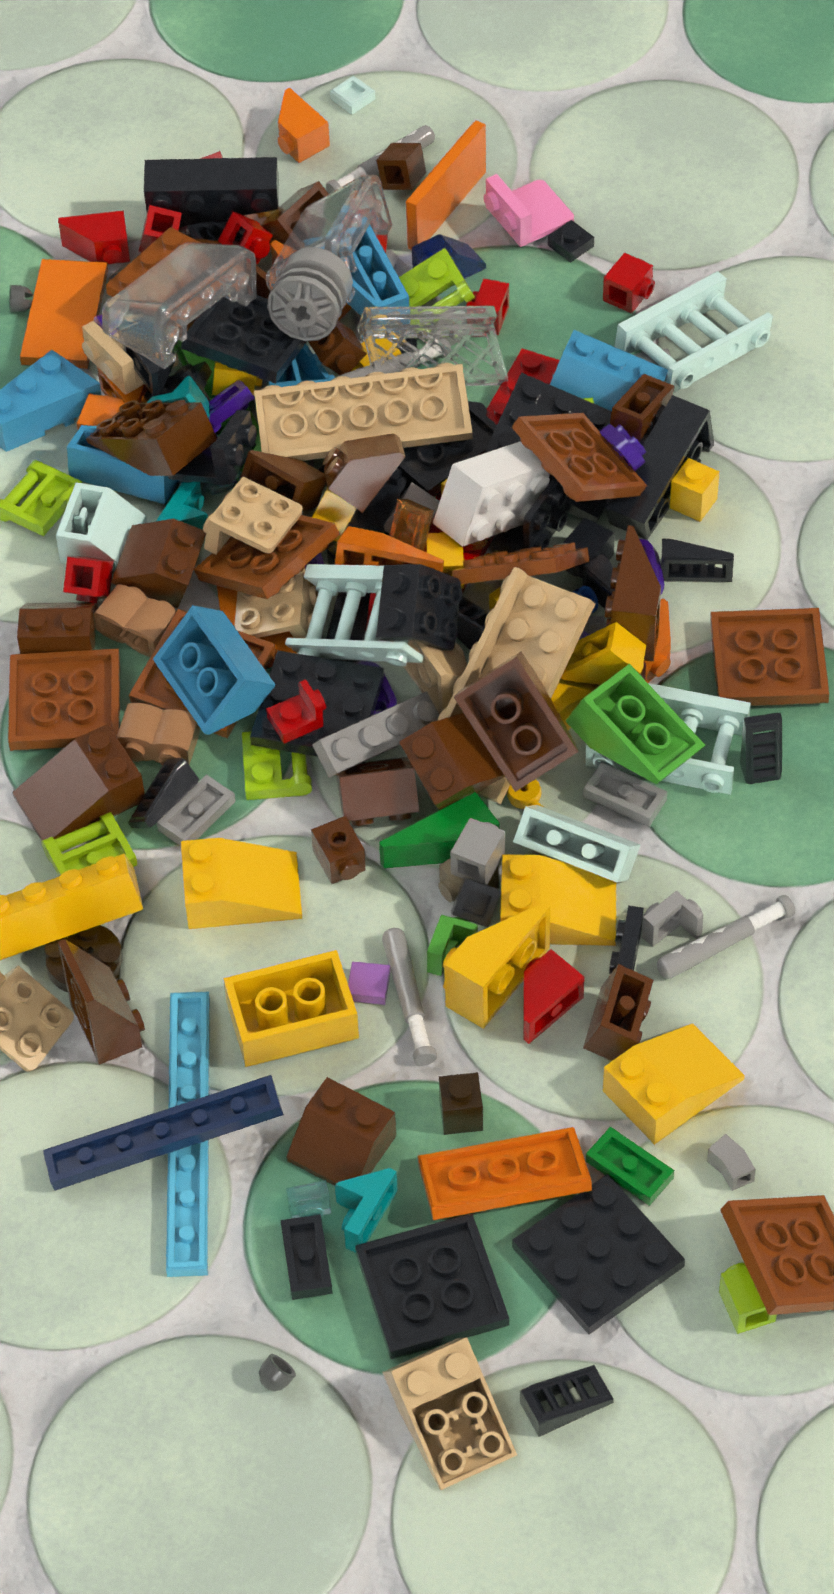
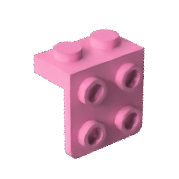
[484,174,574,247]

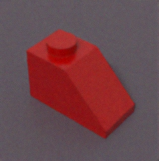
[58,210,130,265]
[523,949,584,1044]

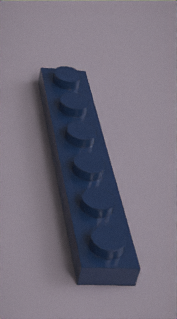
[43,1075,284,1191]

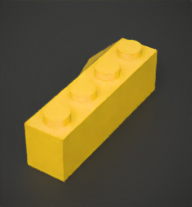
[0,854,143,960]

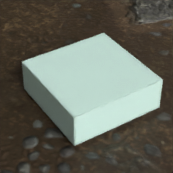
[330,75,375,115]

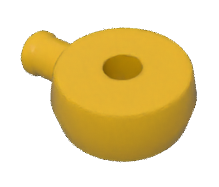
[506,779,543,809]

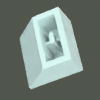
[56,482,147,572]

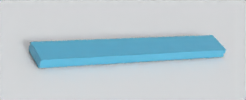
[166,992,210,1277]

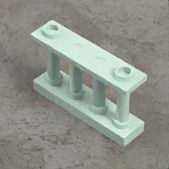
[614,271,773,393]
[285,564,424,666]
[586,683,751,795]

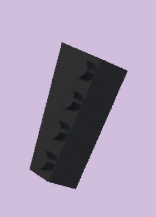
[143,157,279,227]
[605,395,714,540]

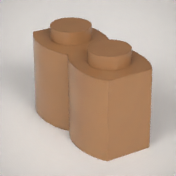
[93,584,176,657]
[117,703,200,765]

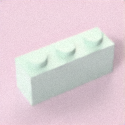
[513,805,640,883]

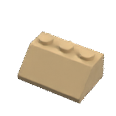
[392,640,467,715]

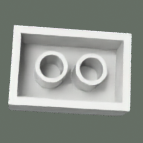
[433,441,550,547]

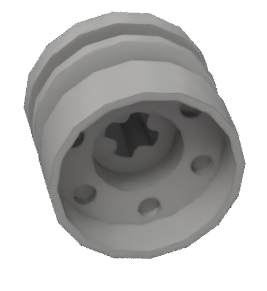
[267,247,353,341]

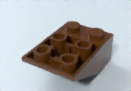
[86,400,217,476]
[605,525,661,662]

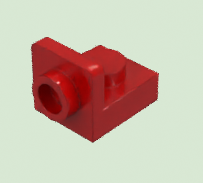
[266,679,326,743]

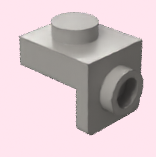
[642,891,703,947]

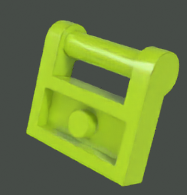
[399,248,475,334]
[0,460,82,537]
[242,731,312,800]
[41,812,137,876]

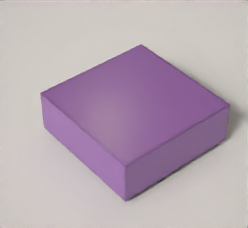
[348,961,391,1005]

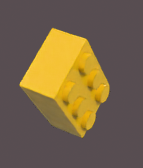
[223,950,359,1067]

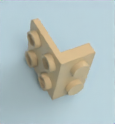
[82,321,179,395]
[203,477,303,554]
[234,568,318,638]
[0,965,74,1072]

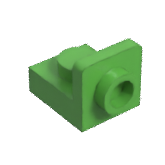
[427,914,478,976]

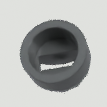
[9,285,33,312]
[259,1354,296,1392]

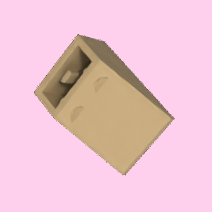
[382,1337,517,1490]

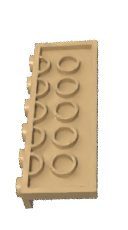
[254,363,473,461]
[438,567,595,805]

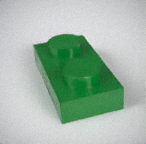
[586,1126,675,1206]

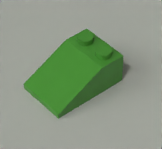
[566,664,705,785]

